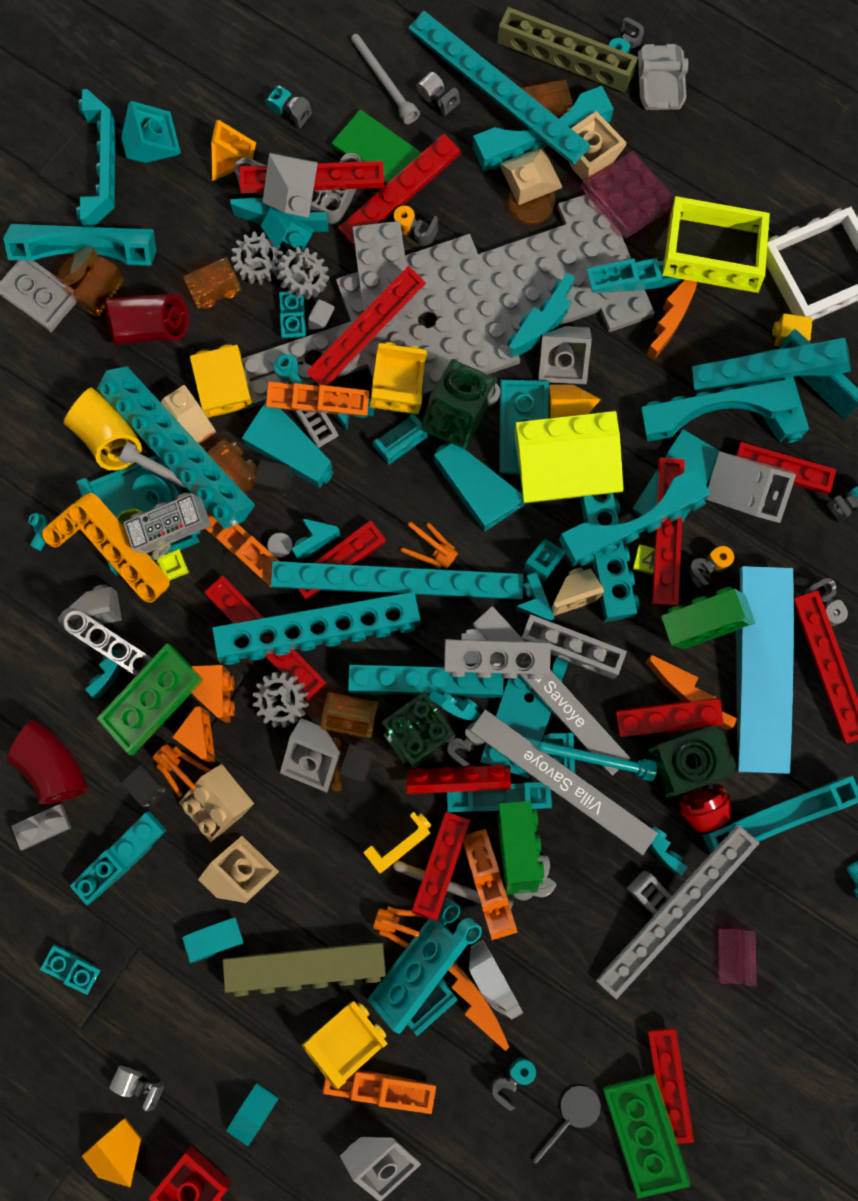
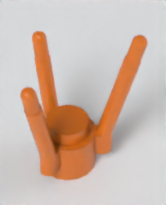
[401,522,458,569]
[153,744,211,797]
[373,906,426,948]

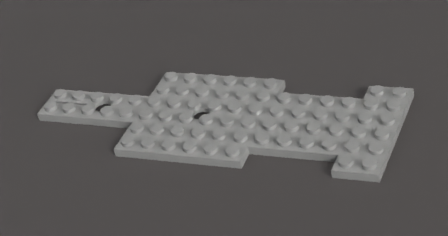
[242,189,655,410]

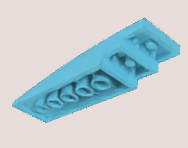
[736,566,794,774]

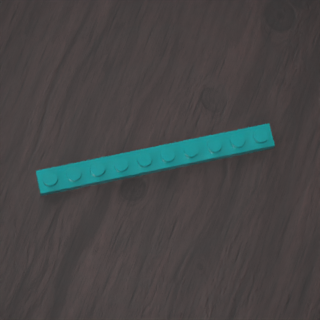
[409,11,590,165]
[271,561,523,600]

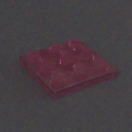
[581,151,675,238]

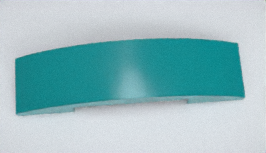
[447,782,552,812]

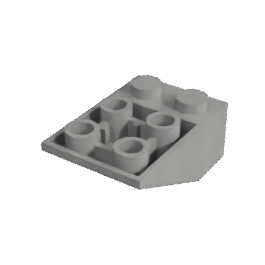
[706,451,796,523]

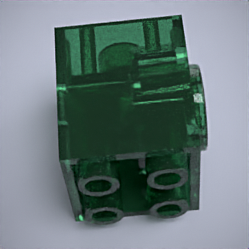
[421,359,497,450]
[382,692,455,769]
[649,725,736,798]

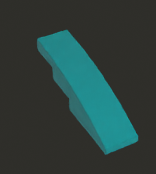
[230,198,329,232]
[586,258,684,293]

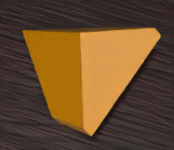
[211,120,256,181]
[549,385,601,419]
[82,1118,142,1187]

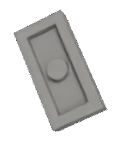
[11,804,71,850]

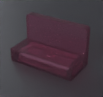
[718,929,757,986]

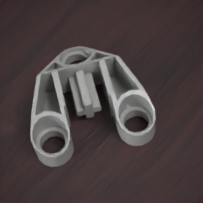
[469,940,523,1020]

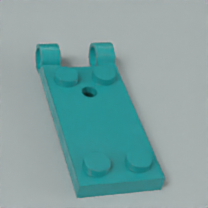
[480,657,569,779]
[367,898,482,1034]

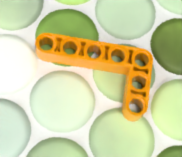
[42,493,170,602]

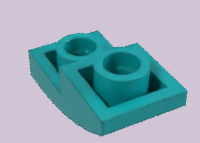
[279,292,306,339]
[85,648,123,700]
[428,690,481,721]
[649,827,687,876]
[182,918,243,963]
[40,944,101,995]

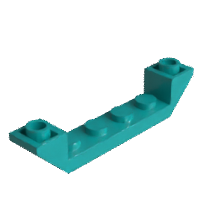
[77,89,116,227]

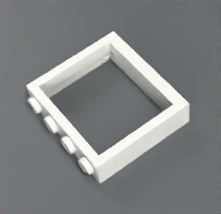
[766,207,858,321]

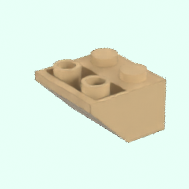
[179,764,254,842]

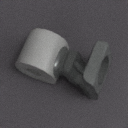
[416,72,460,117]
[803,578,848,626]
[447,721,485,767]
[109,1066,165,1111]

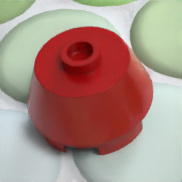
[679,784,730,832]

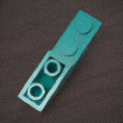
[507,273,575,358]
[70,811,167,905]

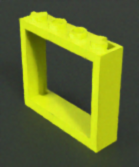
[662,196,770,293]

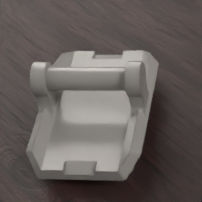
[638,44,688,110]

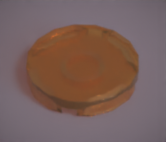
[508,190,555,225]
[57,245,99,285]

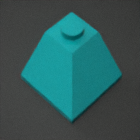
[121,101,181,163]

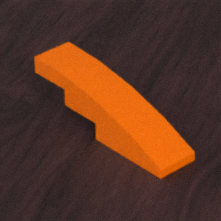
[646,280,697,361]
[266,381,369,416]
[205,511,280,588]
[646,655,737,730]
[463,829,517,940]
[448,962,509,1051]
[322,1069,436,1114]

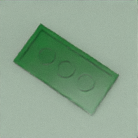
[332,110,422,185]
[97,643,204,756]
[603,1074,691,1199]

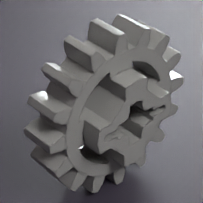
[231,232,283,285]
[276,247,329,300]
[253,672,309,727]

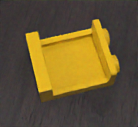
[370,342,427,414]
[190,344,254,418]
[363,812,431,874]
[301,1001,387,1089]

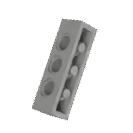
[521,615,627,679]
[444,639,551,679]

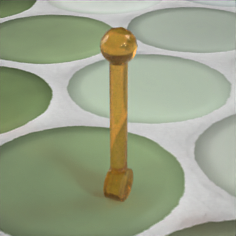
[332,738,342,792]

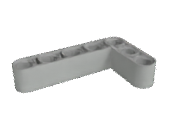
[234,153,361,224]
[59,608,152,676]

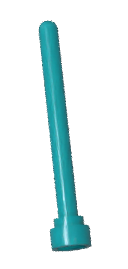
[537,742,657,781]

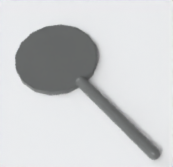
[533,1085,601,1164]

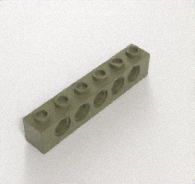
[498,7,638,93]

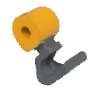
[394,206,438,246]
[686,546,734,590]

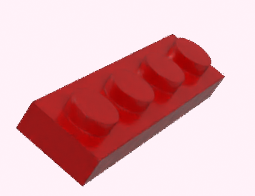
[736,442,836,495]
[298,521,386,601]
[616,698,724,737]
[406,765,511,794]
[412,812,470,921]
[648,1028,694,1144]

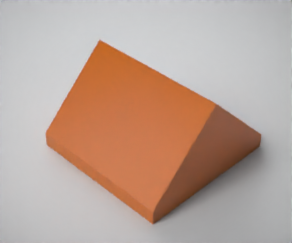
[172,706,216,763]

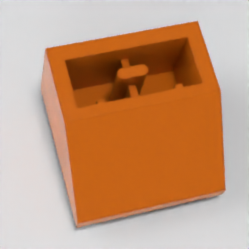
[191,665,235,723]

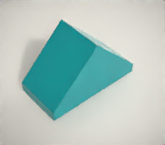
[524,539,565,583]
[226,1083,279,1146]

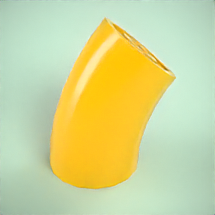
[63,387,142,470]

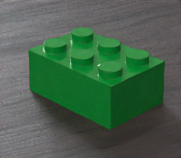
[661,587,756,649]
[498,801,544,895]

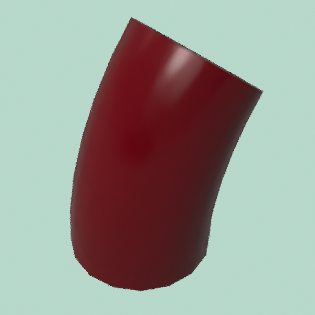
[104,294,189,346]
[7,720,89,805]

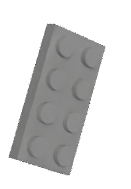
[353,221,412,317]

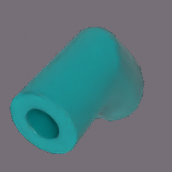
[29,513,49,551]

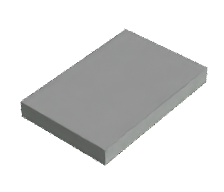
[0,260,81,332]

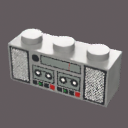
[124,493,211,554]

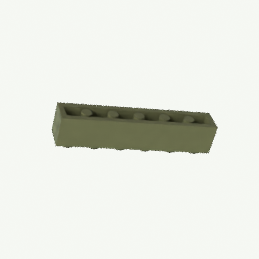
[223,942,386,997]

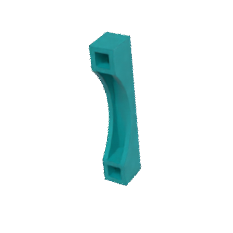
[473,86,614,171]
[3,224,156,266]
[692,338,851,394]
[642,377,798,442]
[559,468,711,566]
[348,665,503,698]
[702,776,858,854]

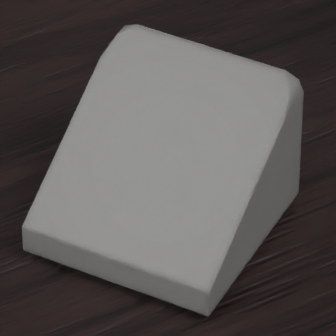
[308,299,334,330]

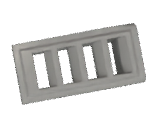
[293,410,339,448]
[627,871,672,916]

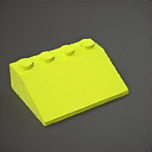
[514,411,623,503]

